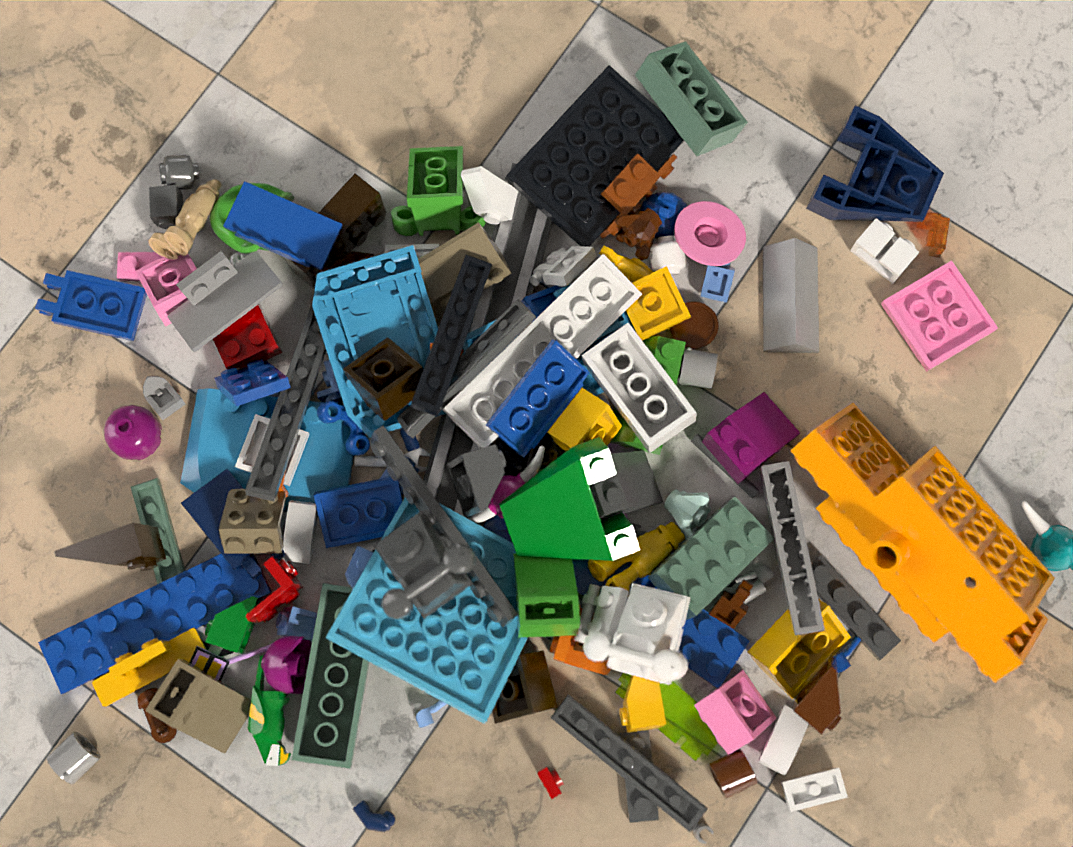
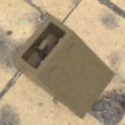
[145,659,251,754]

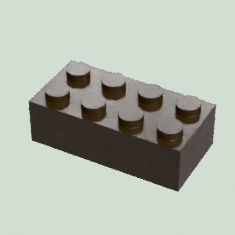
[284,173,386,290]

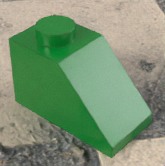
[205,596,264,654]

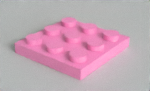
[881,261,998,372]

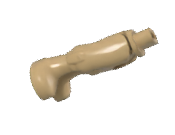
[148,179,222,260]

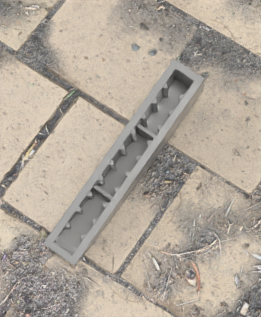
[760,461,825,636]

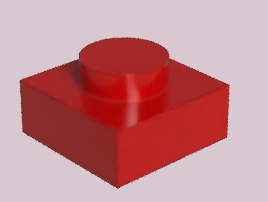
[537,767,564,799]

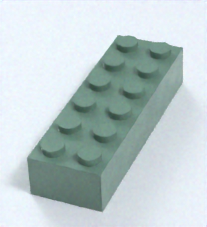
[291,583,370,769]

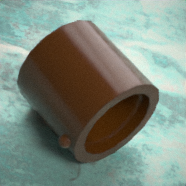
[708,748,758,799]

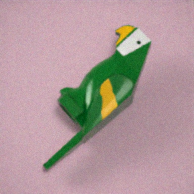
[248,655,291,766]

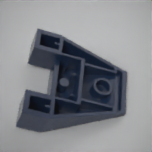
[806,105,944,222]

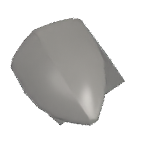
[143,376,185,420]

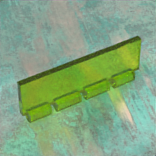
[615,673,718,761]

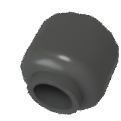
[159,154,199,190]

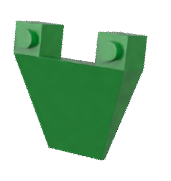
[499,437,640,561]

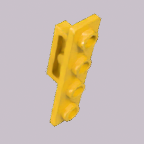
[92,628,207,707]

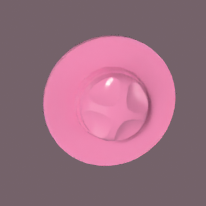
[674,201,746,266]

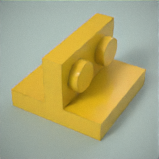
[626,266,691,341]

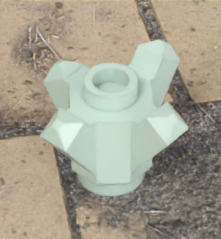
[664,489,711,539]

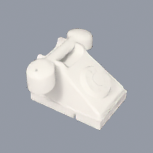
[583,583,691,685]

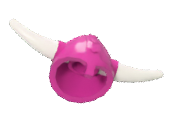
[467,446,545,524]

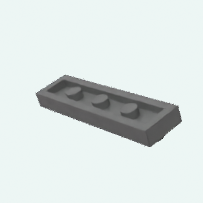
[811,555,901,660]

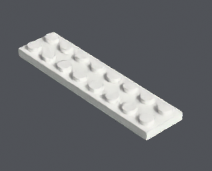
[443,254,642,448]

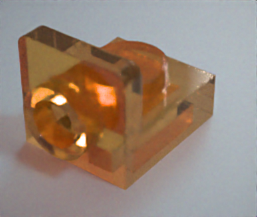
[916,212,950,258]

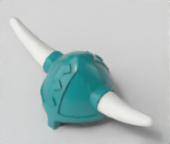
[1021,501,1073,571]

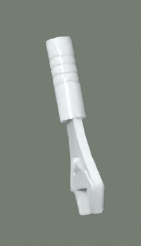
[355,448,430,472]

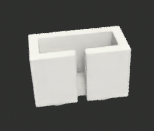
[850,218,919,284]

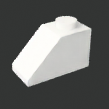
[461,166,518,225]

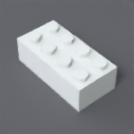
[582,323,696,453]

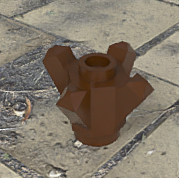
[616,208,662,260]

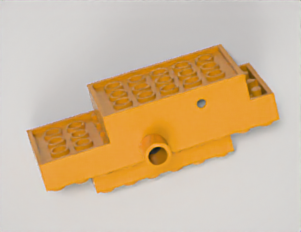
[790,403,1055,683]

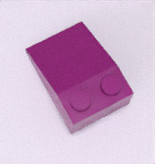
[702,392,800,484]

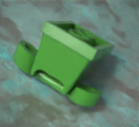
[391,146,486,236]

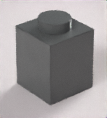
[149,185,183,229]

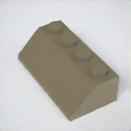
[418,222,512,319]

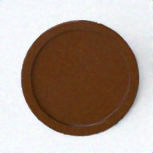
[670,301,719,349]

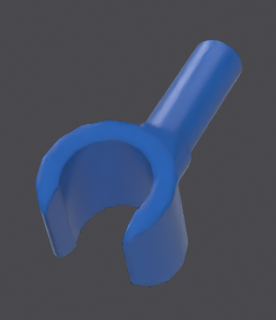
[834,636,861,673]

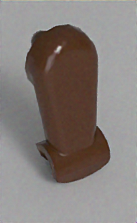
[137,688,177,743]

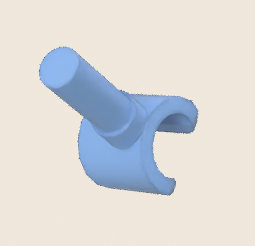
[416,700,446,728]

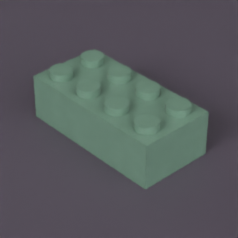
[635,41,748,157]
[647,496,774,620]

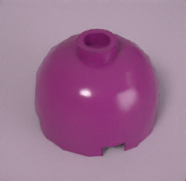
[103,405,162,460]
[261,636,312,694]

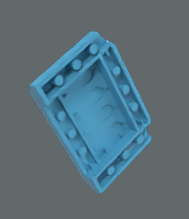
[312,245,449,438]
[180,388,354,516]

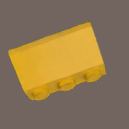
[747,599,851,699]

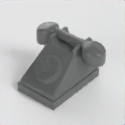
[374,511,476,619]

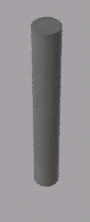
[690,434,760,498]

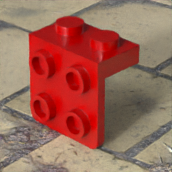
[245,556,304,623]

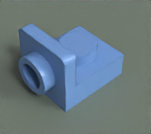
[700,262,735,303]
[316,360,342,403]
[276,606,317,642]

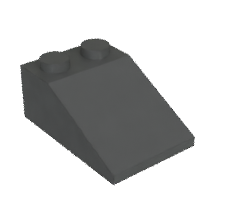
[589,450,663,521]

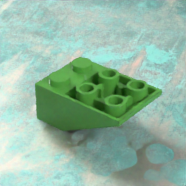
[513,553,580,638]

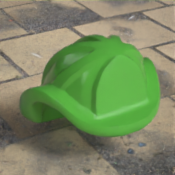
[210,183,295,254]

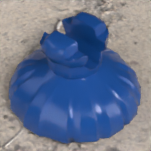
[639,191,688,238]

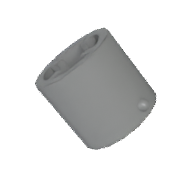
[678,347,718,389]
[47,732,101,784]

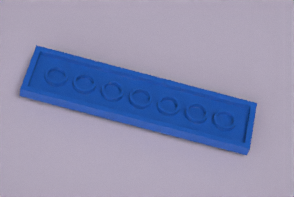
[38,554,272,694]

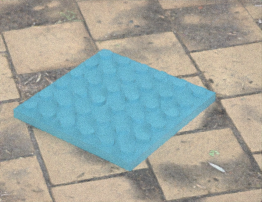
[326,498,528,724]

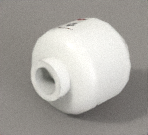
[650,236,686,276]

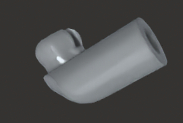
[723,580,767,604]

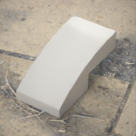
[283,500,318,564]
[758,705,808,776]

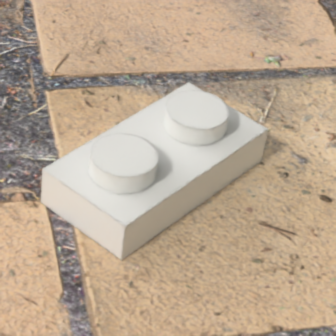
[781,768,848,812]

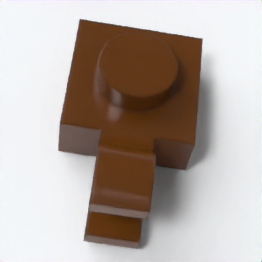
[709,579,754,629]

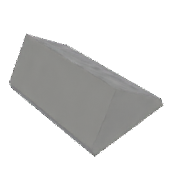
[763,238,819,353]

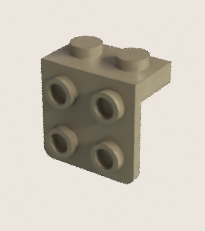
[219,489,286,554]

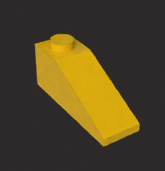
[619,675,666,733]

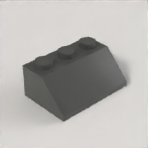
[447,444,506,518]

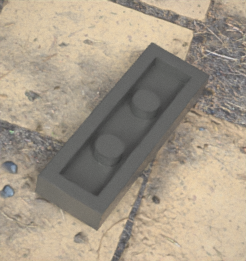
[620,730,659,823]

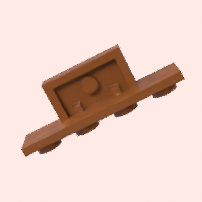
[600,154,678,239]

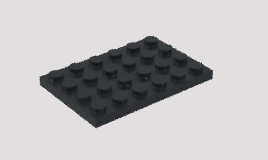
[505,65,684,247]

